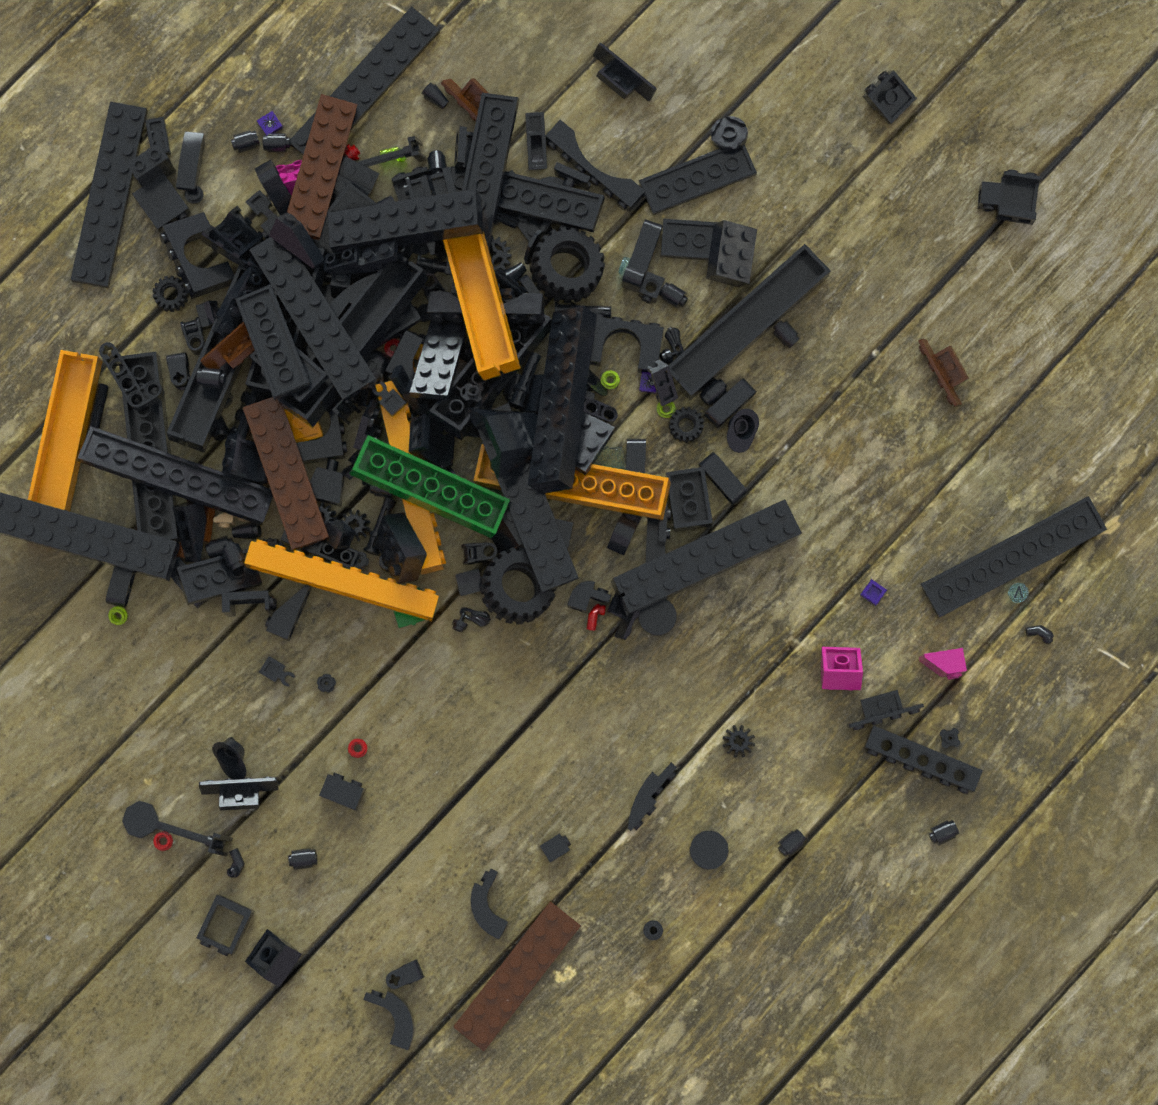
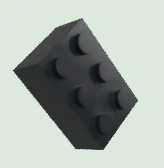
[706,220,757,288]
[665,467,713,532]
[375,512,427,584]

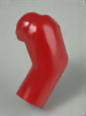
[586,604,606,631]

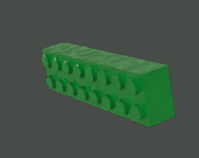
[350,435,510,538]

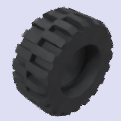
[530,227,605,303]
[480,547,557,625]

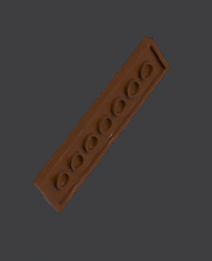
[287,94,357,240]
[243,397,329,551]
[453,901,581,1051]

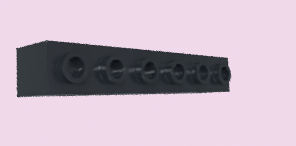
[863,726,983,795]

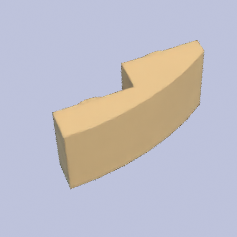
[213,513,249,528]

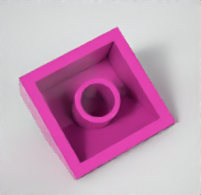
[821,647,863,690]
[919,648,967,680]

